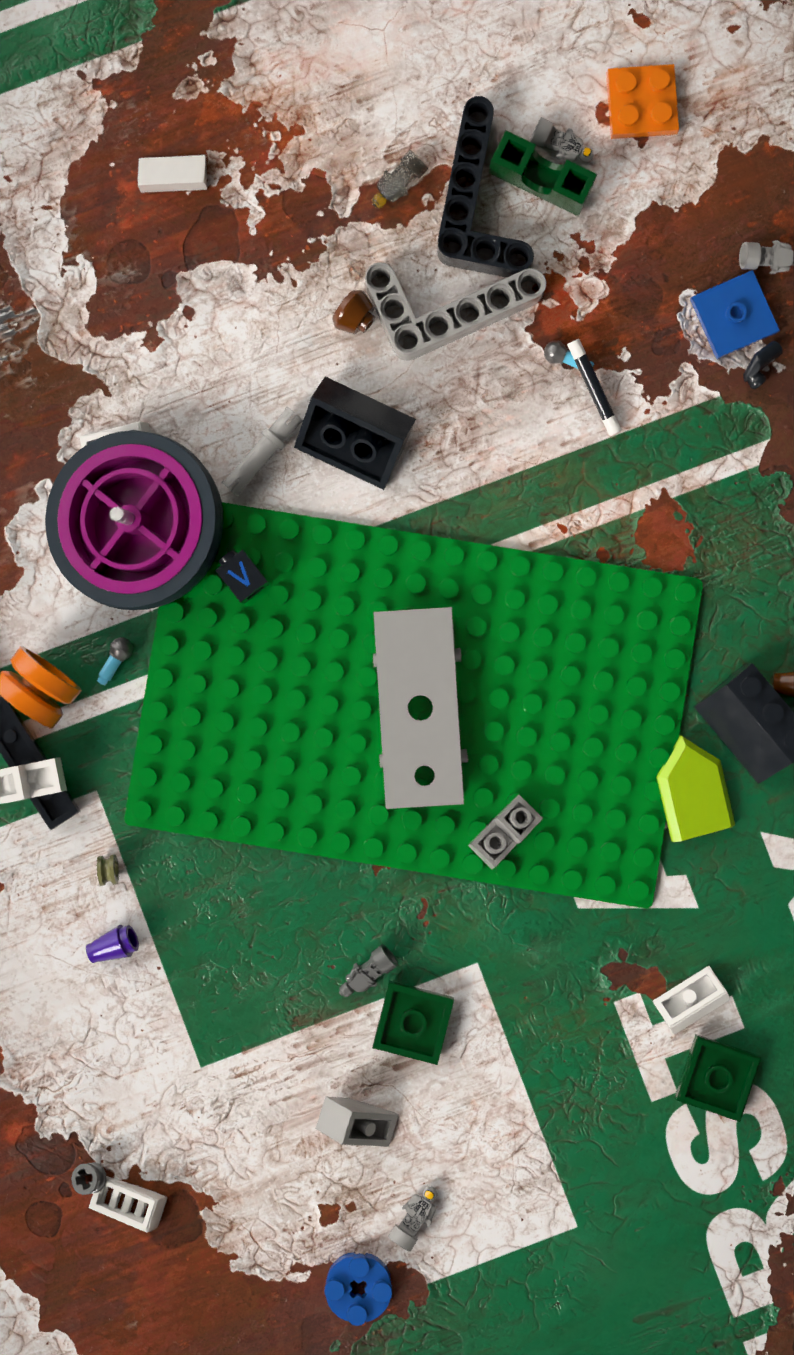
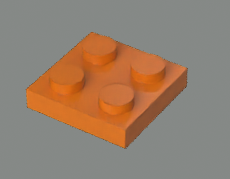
[606,64,679,139]

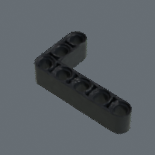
[437,96,534,278]

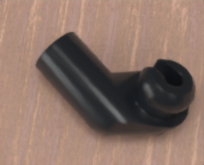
[743,341,783,390]

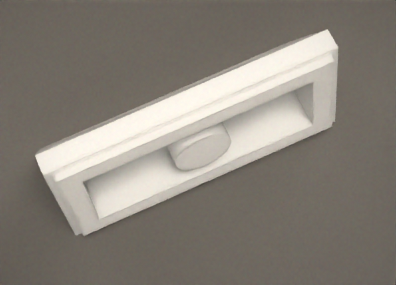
[138,155,207,193]
[653,966,730,1034]

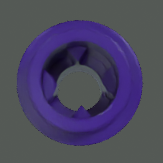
[86,925,139,963]

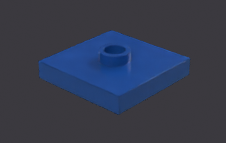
[690,270,780,360]

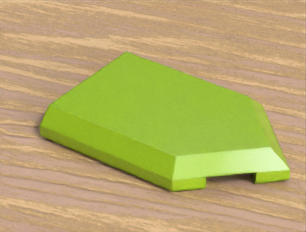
[656,736,735,842]

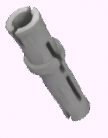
[222,407,303,497]

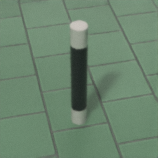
[567,339,622,436]

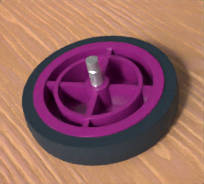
[45,431,224,610]

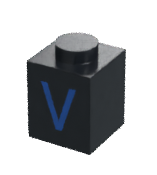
[216,549,270,604]

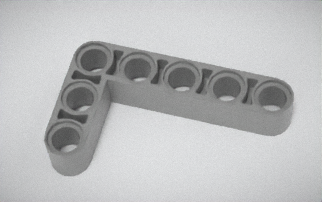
[365,262,546,361]

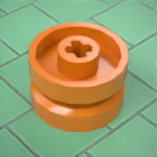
[0,646,82,728]

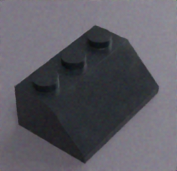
[294,376,416,490]
[693,663,794,784]

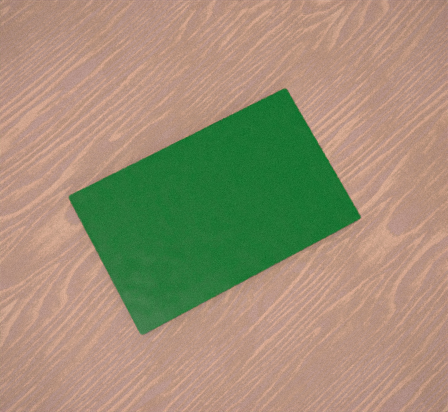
[124,502,703,909]

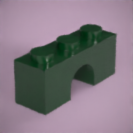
[489,130,597,216]

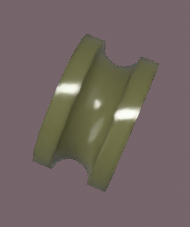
[97,854,119,886]

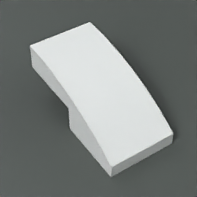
[0,757,67,804]

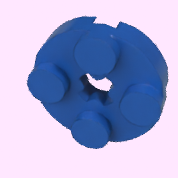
[324,1252,392,1326]

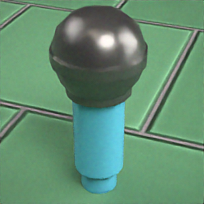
[544,341,594,369]
[97,638,133,686]

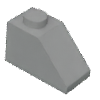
[316,1096,399,1147]

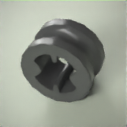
[71,1162,106,1195]

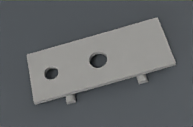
[373,607,468,809]

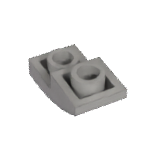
[468,795,543,869]

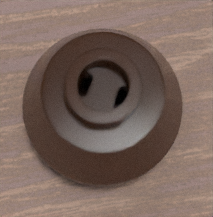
[332,290,376,334]

